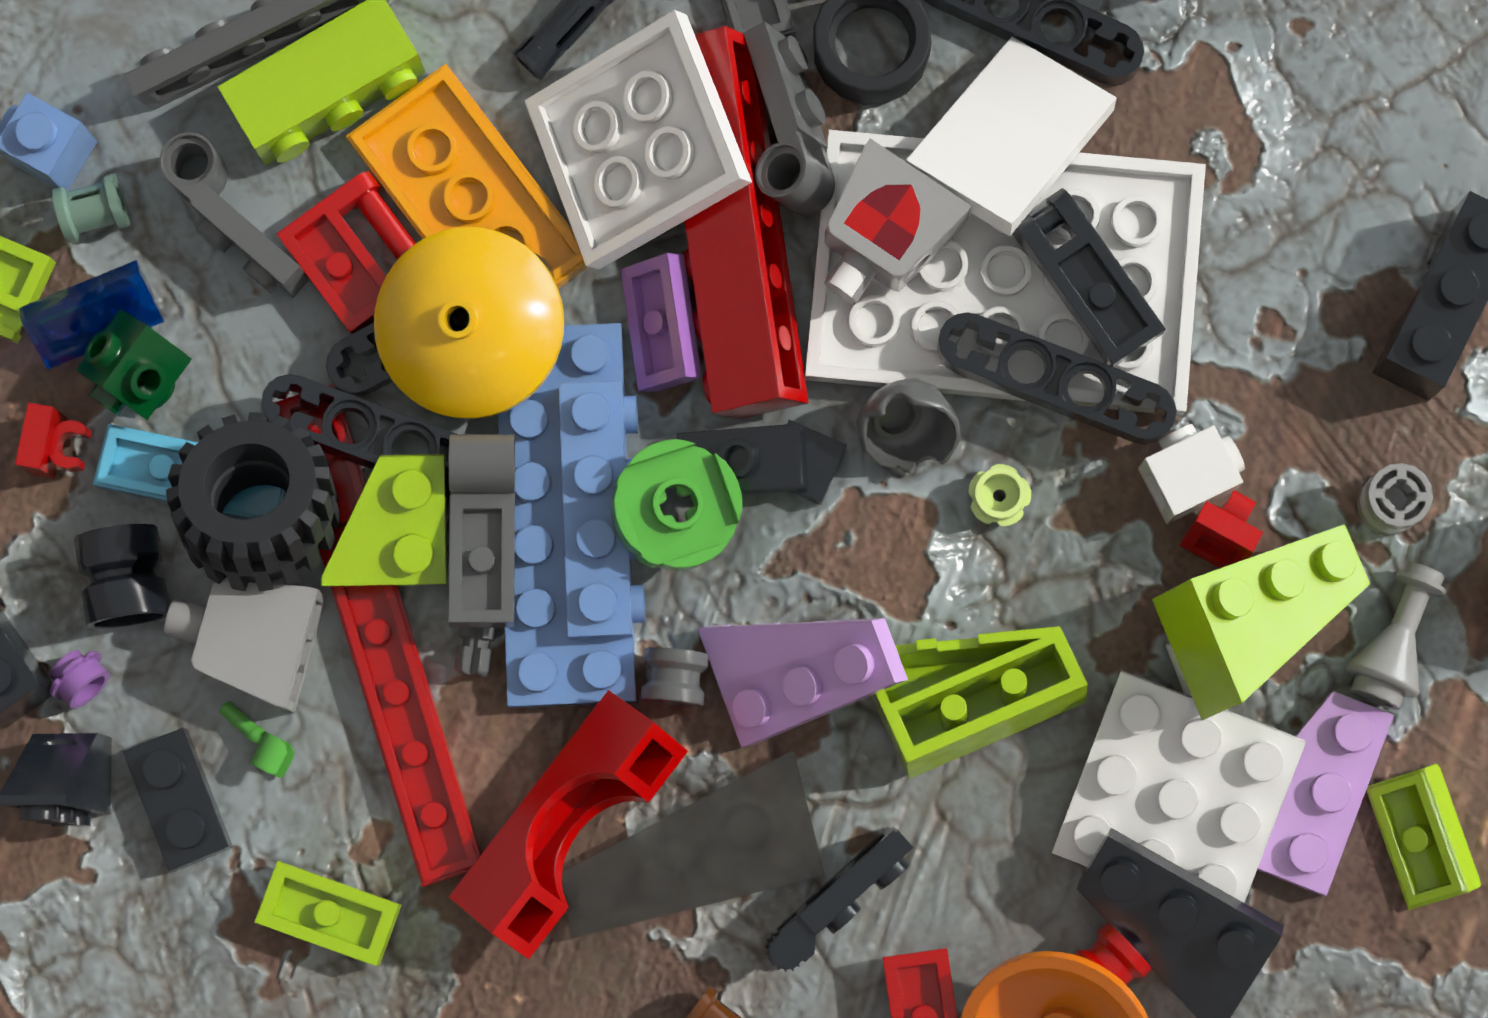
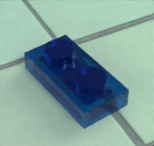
[19,260,164,370]

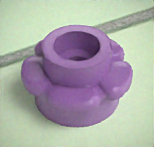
[49,650,110,709]

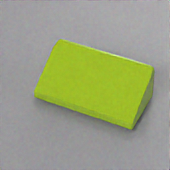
[1366,764,1481,910]

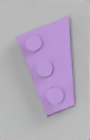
[697,618,908,748]
[1257,691,1394,896]

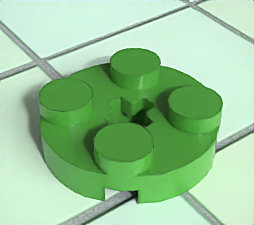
[611,439,742,571]

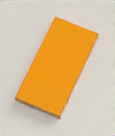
[345,64,588,289]

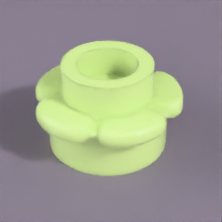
[968,464,1031,527]

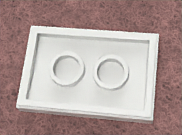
[906,36,1117,236]

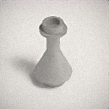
[1346,562,1446,710]

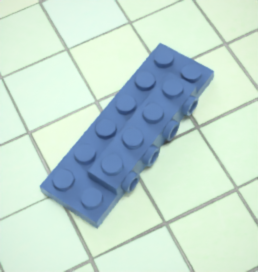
[498,323,646,708]

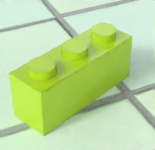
[217,0,426,166]

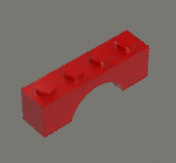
[449,690,688,960]

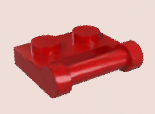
[276,171,416,334]

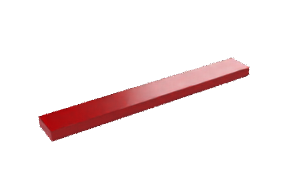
[274,384,481,887]

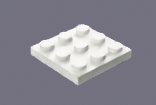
[524,10,752,269]
[1052,670,1306,903]

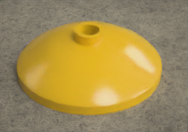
[374,227,564,419]

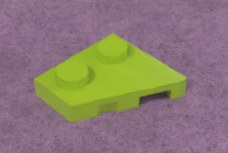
[322,454,447,586]

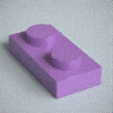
[620,253,702,392]

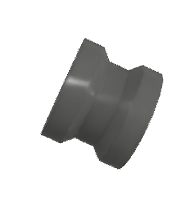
[640,647,709,707]

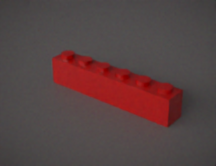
[685,26,809,419]

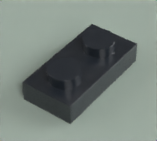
[123,727,233,872]

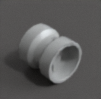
[1357,463,1433,536]

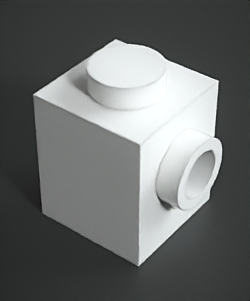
[1138,424,1245,524]

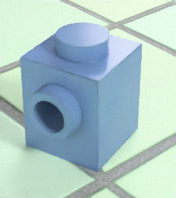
[0,92,98,191]

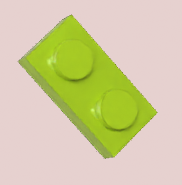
[255,861,402,966]

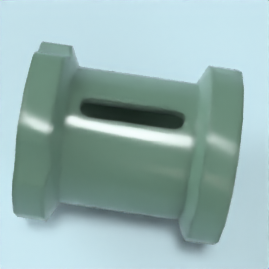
[52,173,131,243]

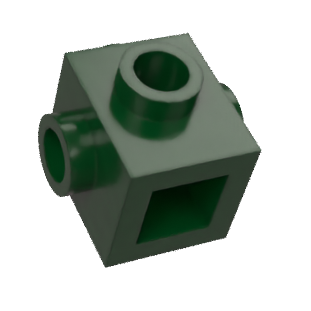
[75,309,192,421]

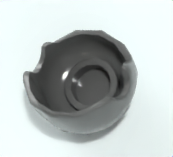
[856,379,961,474]

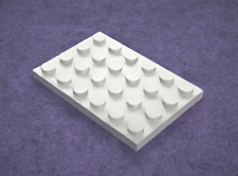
[805,130,1206,416]

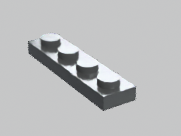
[124,0,366,110]

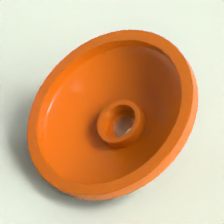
[961,951,1148,1018]

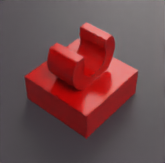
[15,402,92,479]
[1179,490,1263,568]

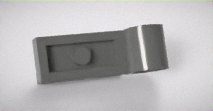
[744,21,835,216]
[159,132,310,298]
[448,434,515,628]

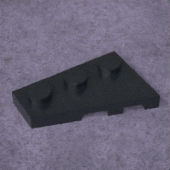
[1077,828,1284,1018]

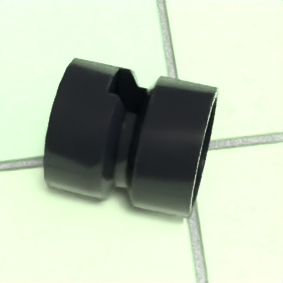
[74,524,169,629]

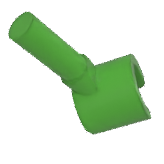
[219,701,294,778]

